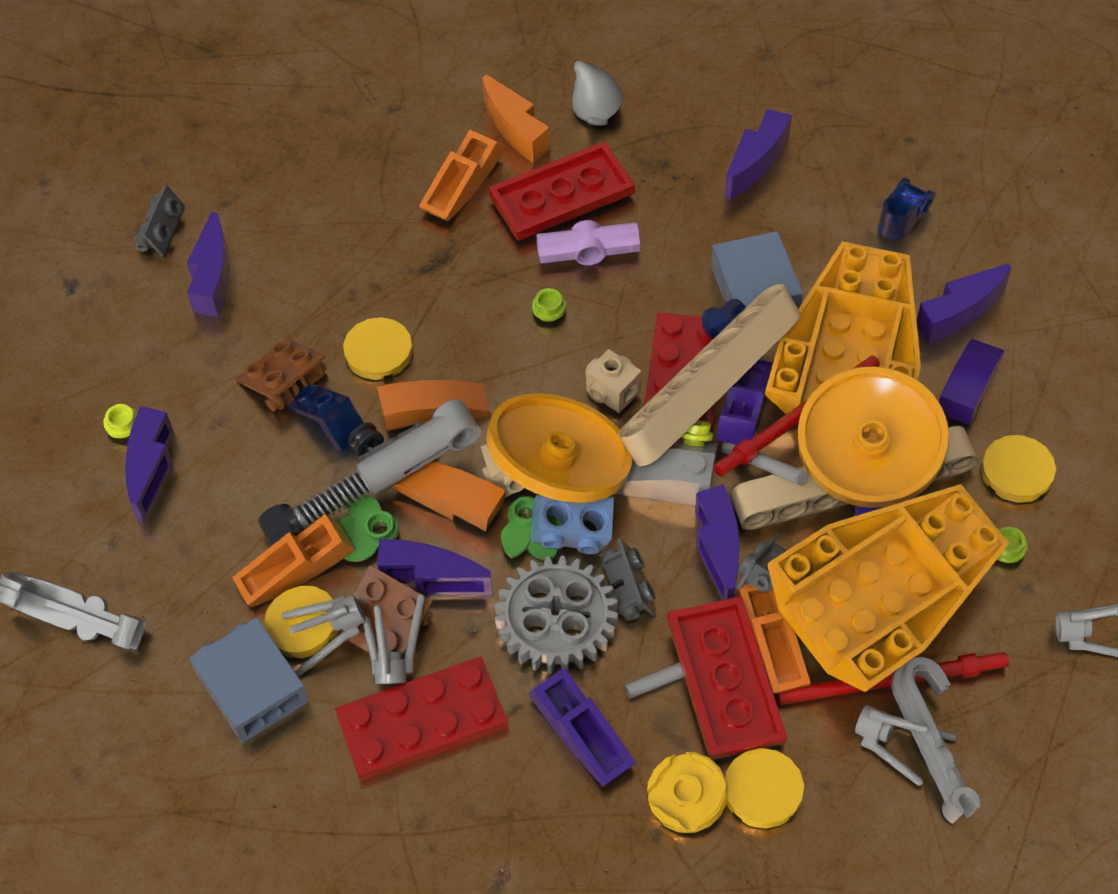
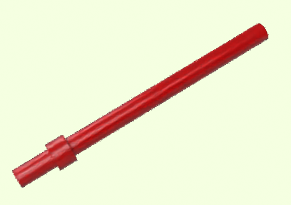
[713,355,880,477]
[777,652,1009,705]

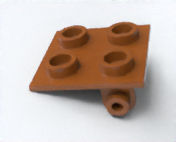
[236,338,327,411]
[338,565,433,659]

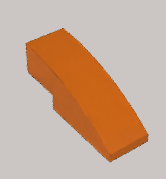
[482,74,550,164]
[419,130,503,221]
[377,380,492,431]
[390,461,506,531]
[232,514,356,608]
[735,584,811,694]

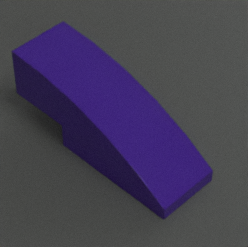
[725,109,792,199]
[187,212,230,318]
[917,263,1011,344]
[939,338,1005,425]
[716,360,773,445]
[125,406,174,523]
[695,484,740,600]
[377,539,493,596]
[529,667,636,786]

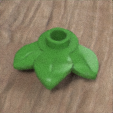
[337,494,399,562]
[501,497,561,560]

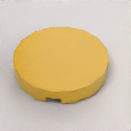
[343,317,413,380]
[981,435,1056,503]
[263,586,338,659]
[725,748,804,829]
[647,752,728,833]

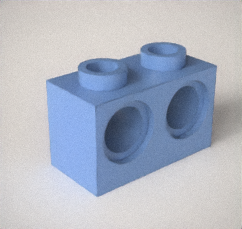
[530,494,614,554]

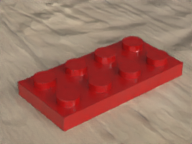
[488,141,635,241]
[644,312,726,441]
[667,596,787,760]
[335,656,509,782]

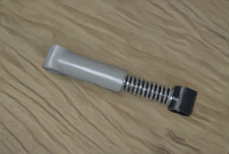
[258,399,481,546]

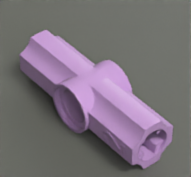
[536,220,640,265]

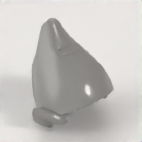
[572,61,624,126]

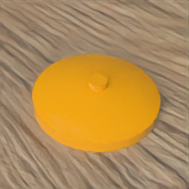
[798,367,949,508]
[486,393,632,503]

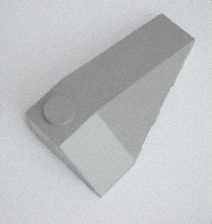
[615,438,718,506]

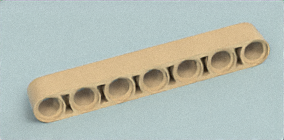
[618,284,801,466]
[729,426,979,530]

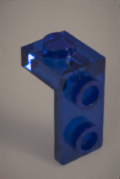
[288,385,364,451]

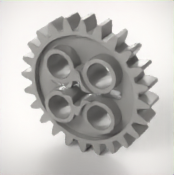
[495,556,618,674]

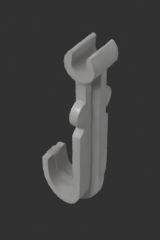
[0,572,147,650]
[891,657,980,824]

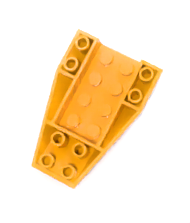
[765,241,921,414]
[767,484,1010,692]

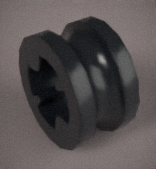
[348,422,384,456]

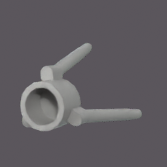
[282,594,366,677]
[363,594,425,684]
[1055,604,1118,657]
[855,704,957,786]

